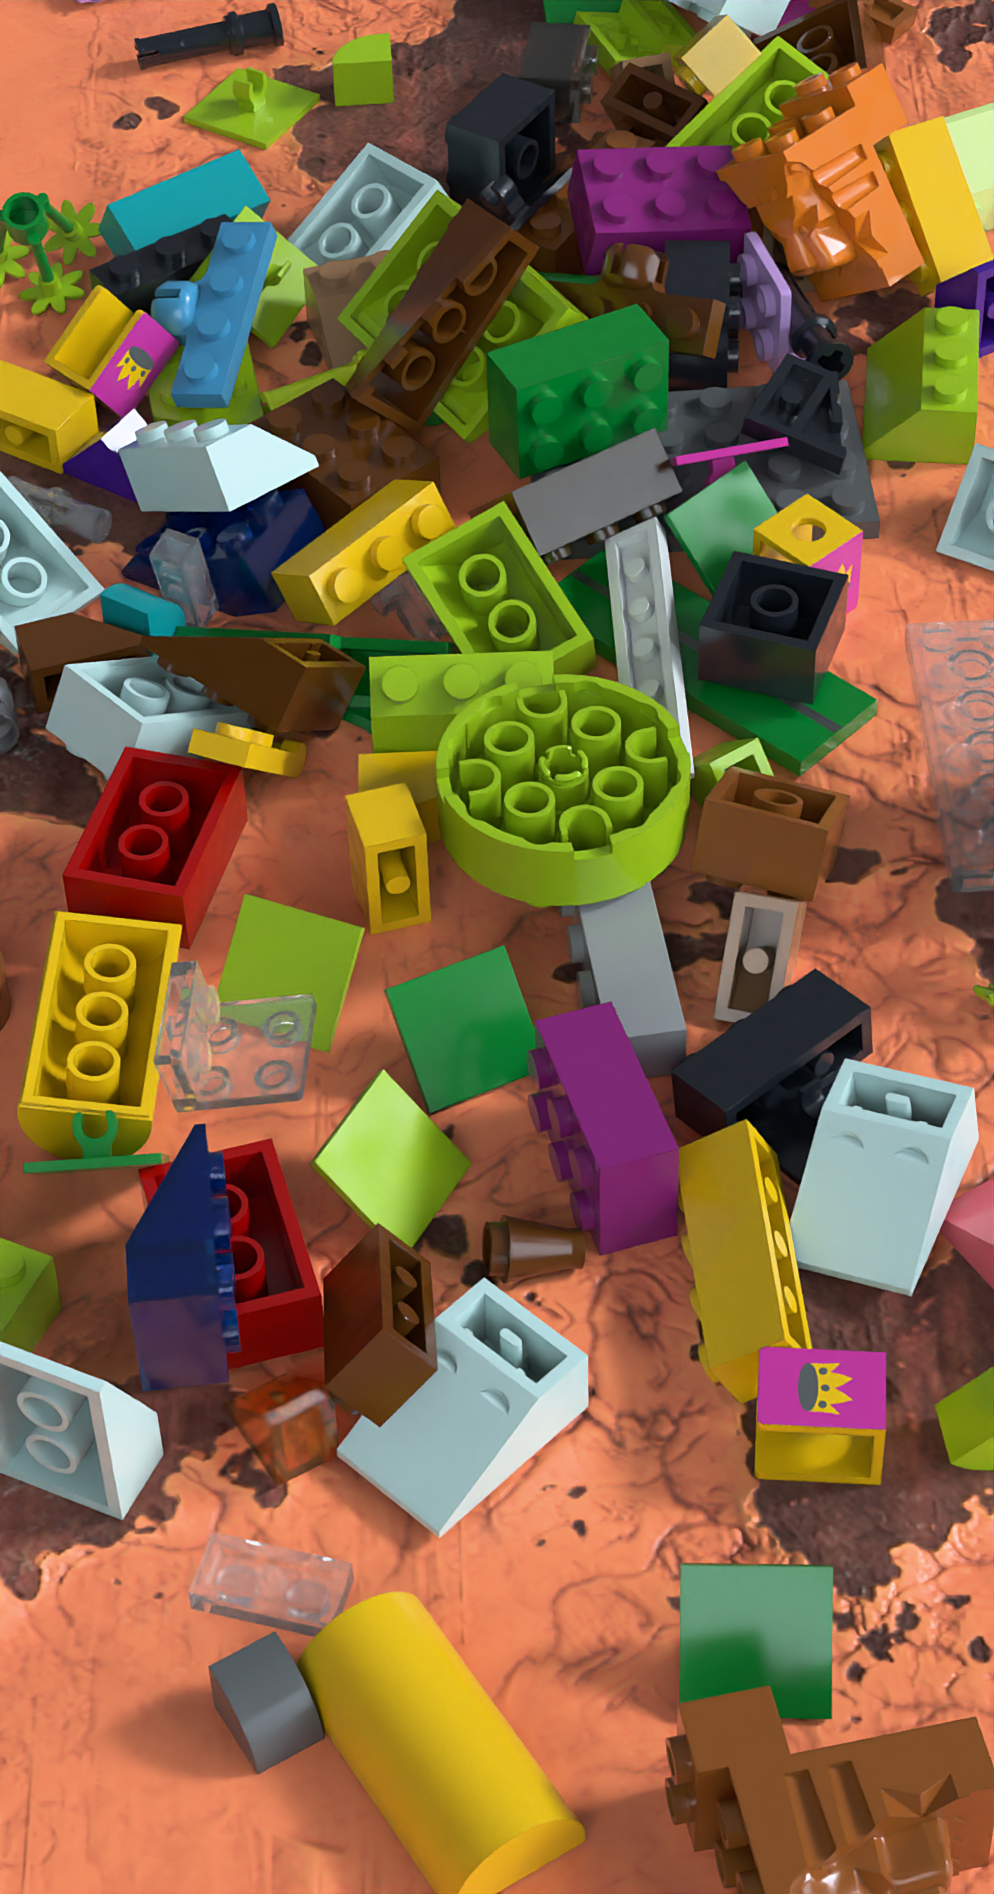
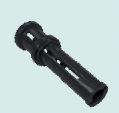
[134,3,284,70]
[774,261,854,380]

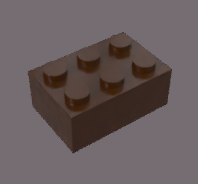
[248,378,441,533]

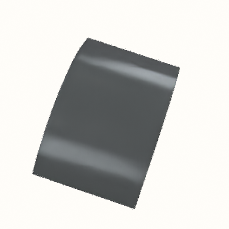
[208,1631,324,1774]

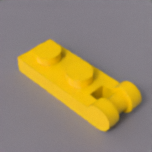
[188,721,307,778]

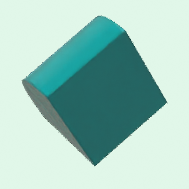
[99,583,187,657]

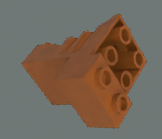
[665,1685,994,1894]

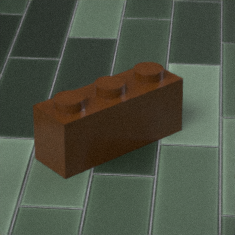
[323,1223,438,1427]

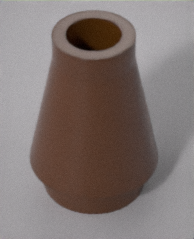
[482,1215,586,1284]

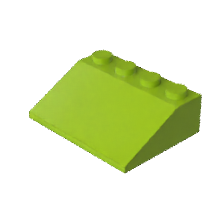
[337,190,589,443]

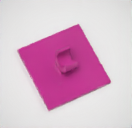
[668,437,789,488]

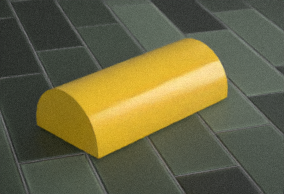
[17,911,182,1160]
[296,1591,586,1894]

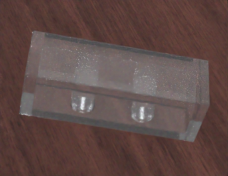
[149,528,219,628]

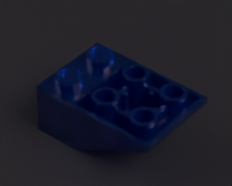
[121,488,326,617]
[125,1123,241,1391]

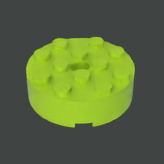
[436,674,691,908]

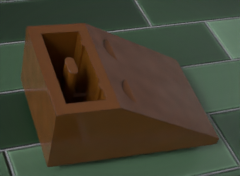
[140,636,366,736]

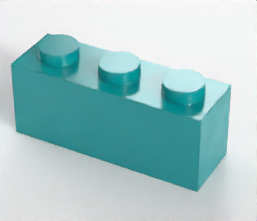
[98,149,271,257]

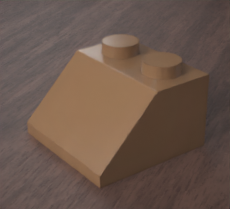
[303,250,390,370]

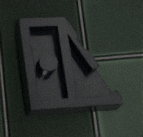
[741,353,847,475]

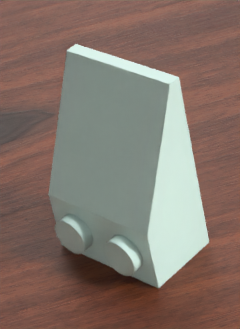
[288,143,448,266]
[0,471,105,655]
[45,656,254,781]
[0,1341,164,1520]

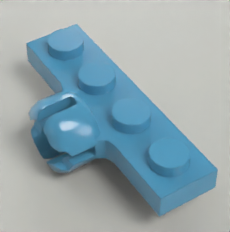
[151,222,277,408]

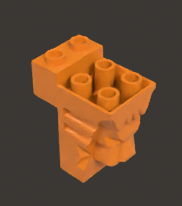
[716,62,925,302]

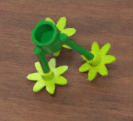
[0,192,101,316]

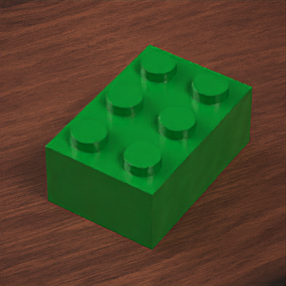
[486,304,669,479]

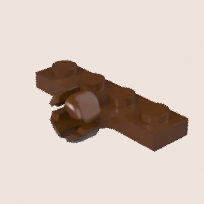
[547,243,726,359]

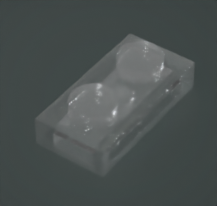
[188,1532,354,1637]

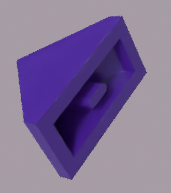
[63,409,147,503]

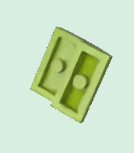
[572,0,696,78]

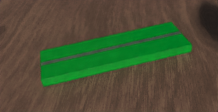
[558,548,878,777]

